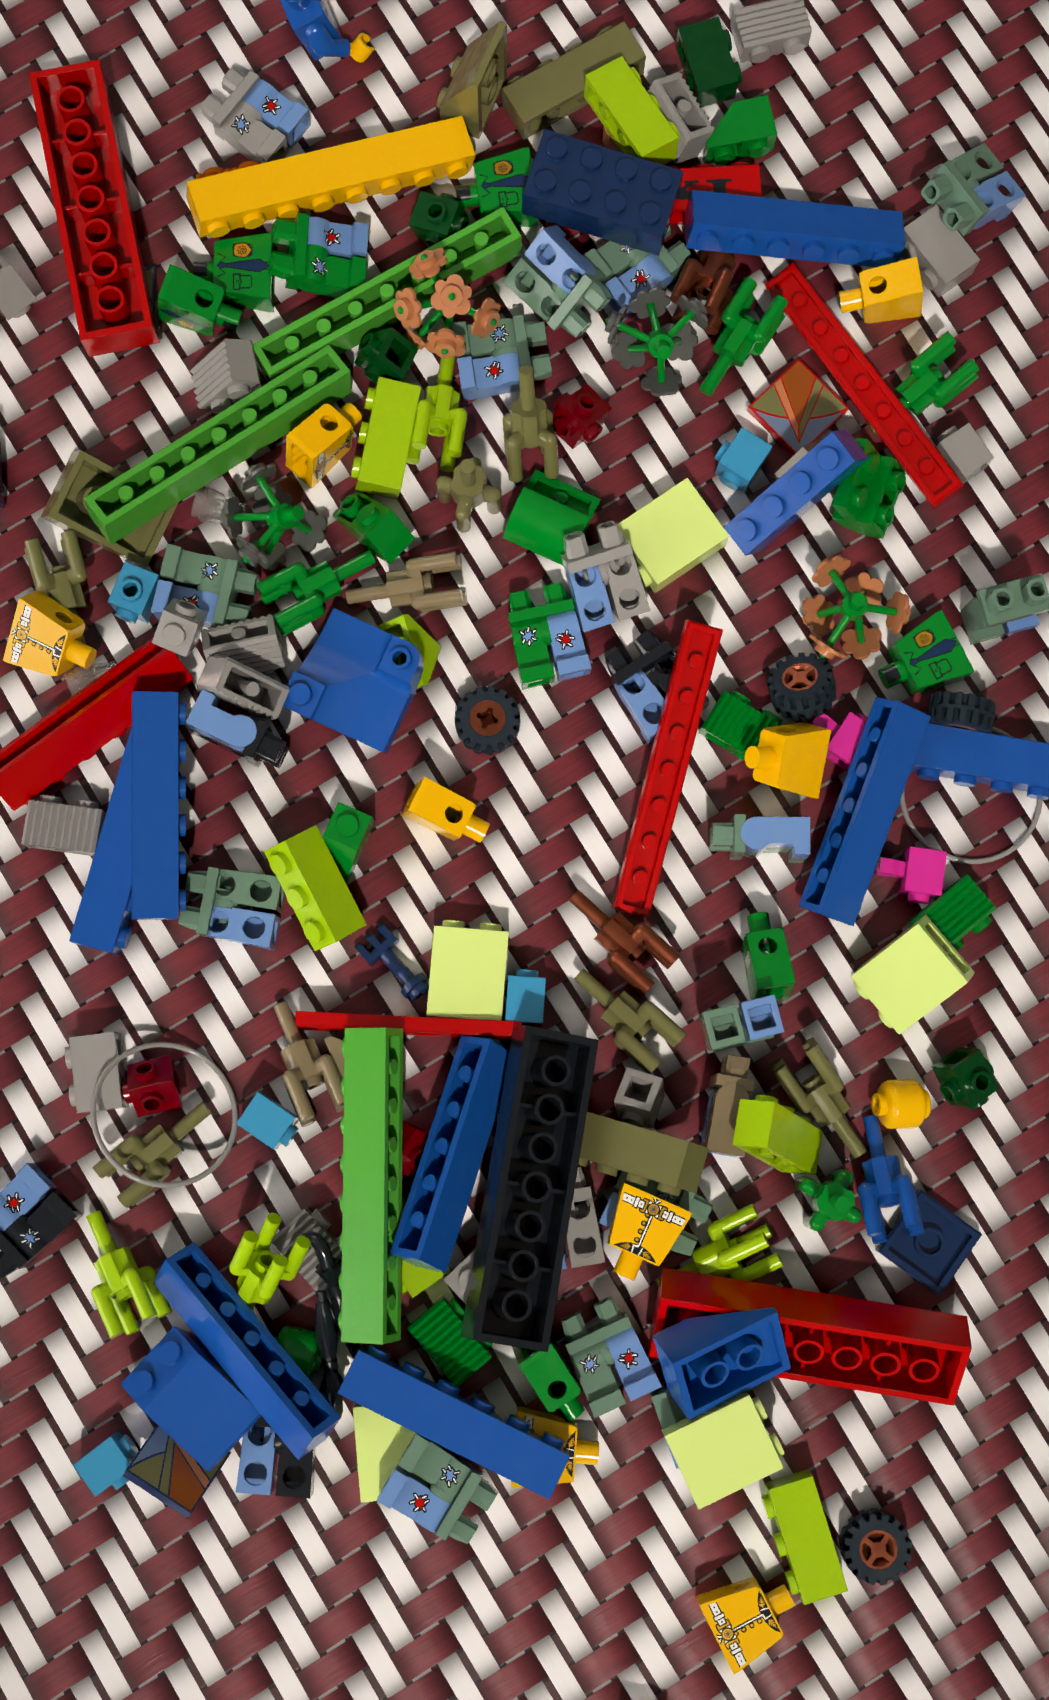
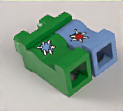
[268,212,369,298]
[508,582,592,690]

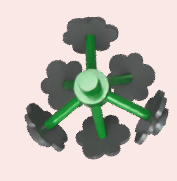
[604,287,709,397]
[221,463,328,571]

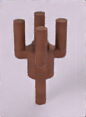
[670,251,737,335]
[569,890,681,997]

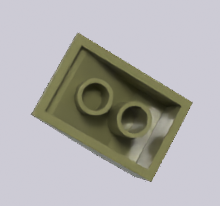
[436,21,507,139]
[41,450,178,568]

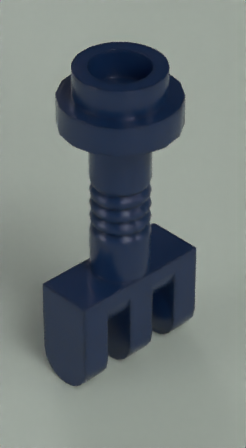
[354,922,429,1001]

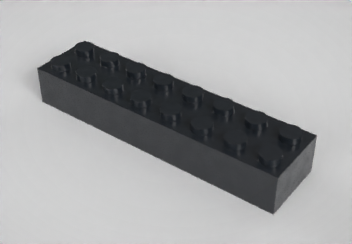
[461,1025,599,1352]

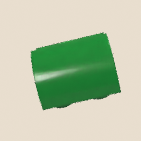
[831,438,906,539]
[503,469,601,566]

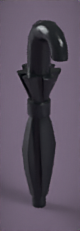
[302,1231,360,1355]
[315,1290,344,1417]

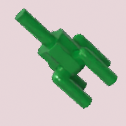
[699,277,788,396]
[867,331,980,436]
[256,550,376,637]
[794,1168,862,1231]

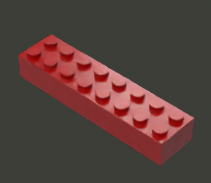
[29,59,160,357]
[649,1268,972,1406]

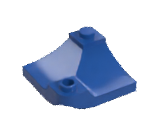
[283,608,424,754]

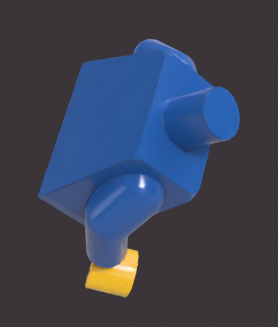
[280,0,375,63]

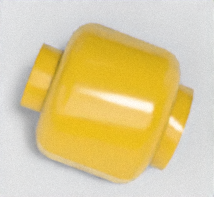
[871,1080,931,1129]

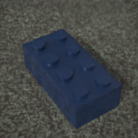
[522,129,684,256]

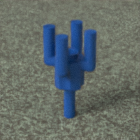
[858,1115,925,1244]

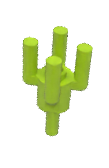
[406,356,467,472]
[656,1203,784,1287]
[86,1210,172,1338]
[229,1213,311,1311]

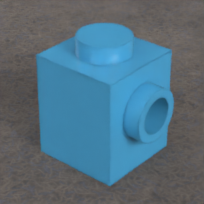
[714,427,773,492]
[108,562,162,624]
[505,969,546,1025]
[236,1092,299,1149]
[73,1431,139,1497]

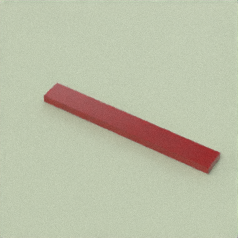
[764,262,964,509]
[611,620,723,918]

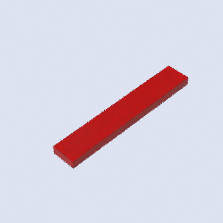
[295,1011,523,1040]

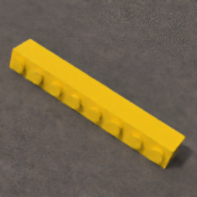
[186,116,476,238]

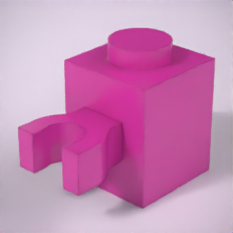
[811,712,868,772]
[875,846,947,904]

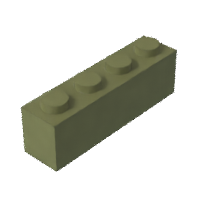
[502,22,646,140]
[579,1112,709,1196]

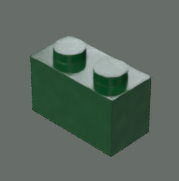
[675,17,742,108]

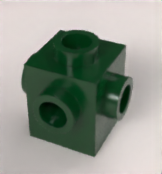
[408,191,469,247]
[354,328,418,383]
[931,1047,999,1109]

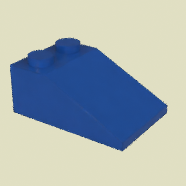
[652,1307,791,1420]
[120,1326,261,1472]

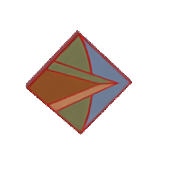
[747,359,849,456]

